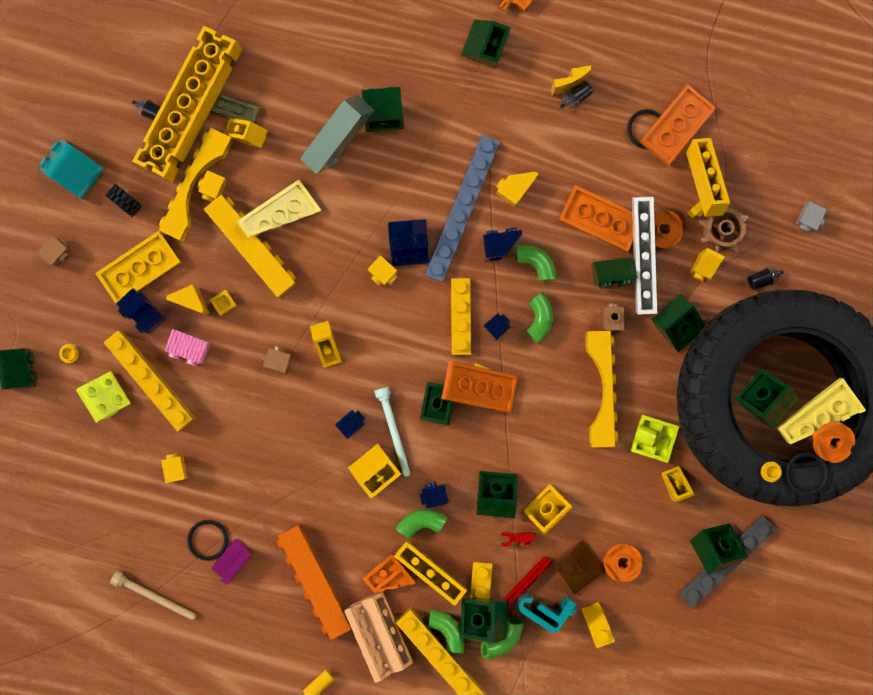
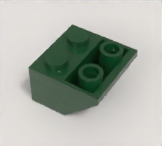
[461,19,511,68]
[362,87,404,132]
[592,257,637,289]

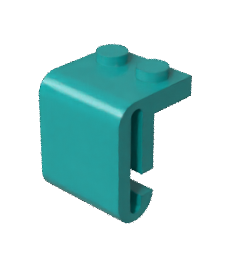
[39,139,104,200]
[517,593,577,633]

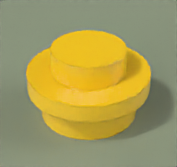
[59,344,79,363]
[761,462,782,482]

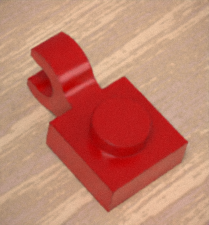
[501,532,535,547]

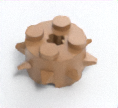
[699,203,750,253]

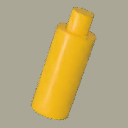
[303,669,335,695]

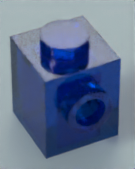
[483,313,511,341]
[335,409,366,439]
[419,482,449,509]

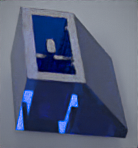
[388,219,430,266]
[482,228,522,262]

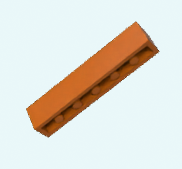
[277,524,352,640]

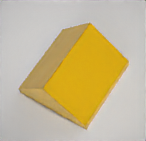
[166,284,210,315]
[522,484,573,534]

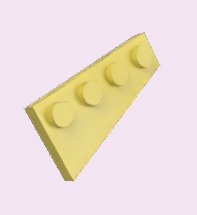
[237,180,321,238]
[776,378,866,444]

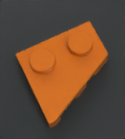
[362,553,416,594]

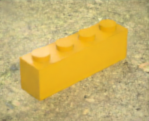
[686,138,730,217]
[394,539,467,606]

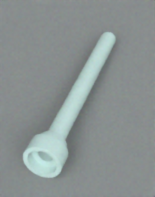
[374,386,410,477]

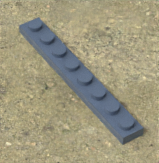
[425,135,500,283]

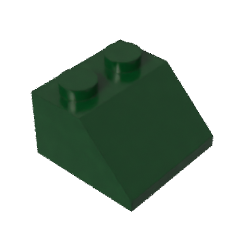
[651,295,705,352]
[0,348,38,390]
[735,368,799,429]
[476,471,518,518]
[690,523,748,575]
[460,598,507,643]

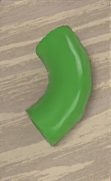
[516,244,557,281]
[526,291,554,345]
[395,509,448,539]
[428,609,465,653]
[481,617,524,660]

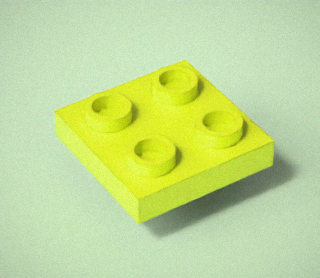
[76,371,131,423]
[630,415,679,463]

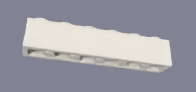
[632,196,657,314]

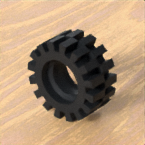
[106,184,142,218]

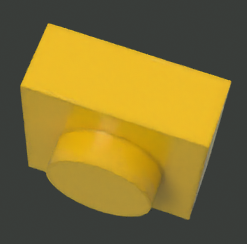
[687,201,703,218]
[210,290,237,316]

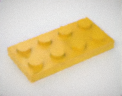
[95,231,181,305]

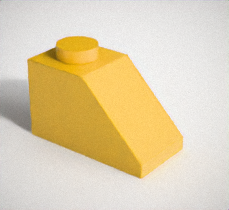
[223,118,268,148]
[496,172,538,207]
[690,248,725,282]
[310,321,342,368]
[581,602,615,648]

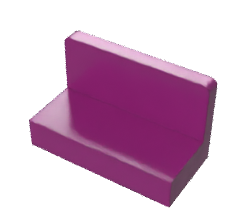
[212,539,254,585]

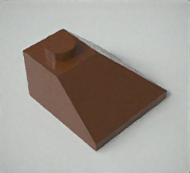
[552,540,605,594]

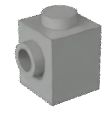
[795,201,827,233]

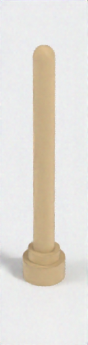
[110,570,197,620]

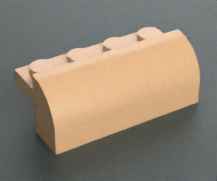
[344,592,413,683]

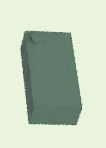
[300,95,375,174]

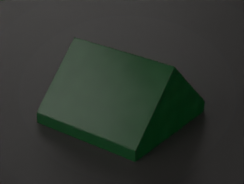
[420,382,454,425]

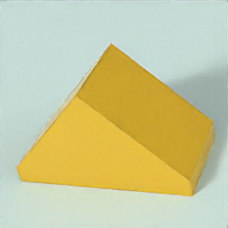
[661,466,694,502]

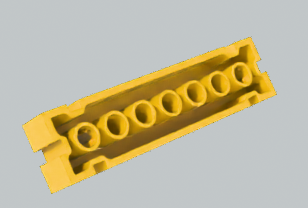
[132,26,243,183]

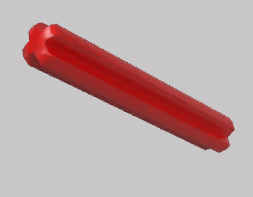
[502,556,552,610]

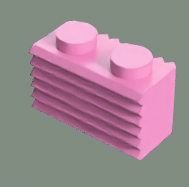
[165,329,211,366]

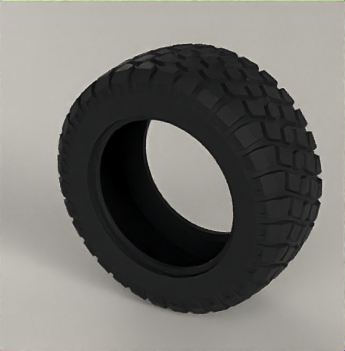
[677,290,873,506]

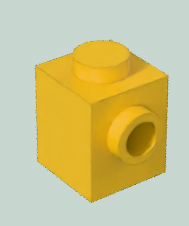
[197,170,227,202]
[367,255,398,286]
[161,453,188,483]

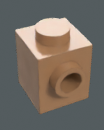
[37,235,72,267]
[602,304,624,331]
[261,346,292,373]

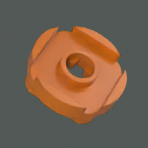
[654,211,683,249]
[812,421,855,463]
[603,543,642,582]

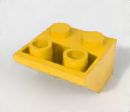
[348,444,402,499]

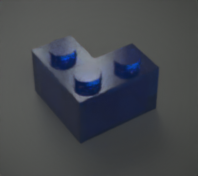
[116,288,166,334]

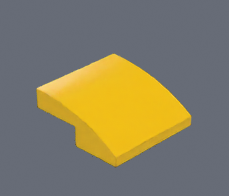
[551,65,591,96]

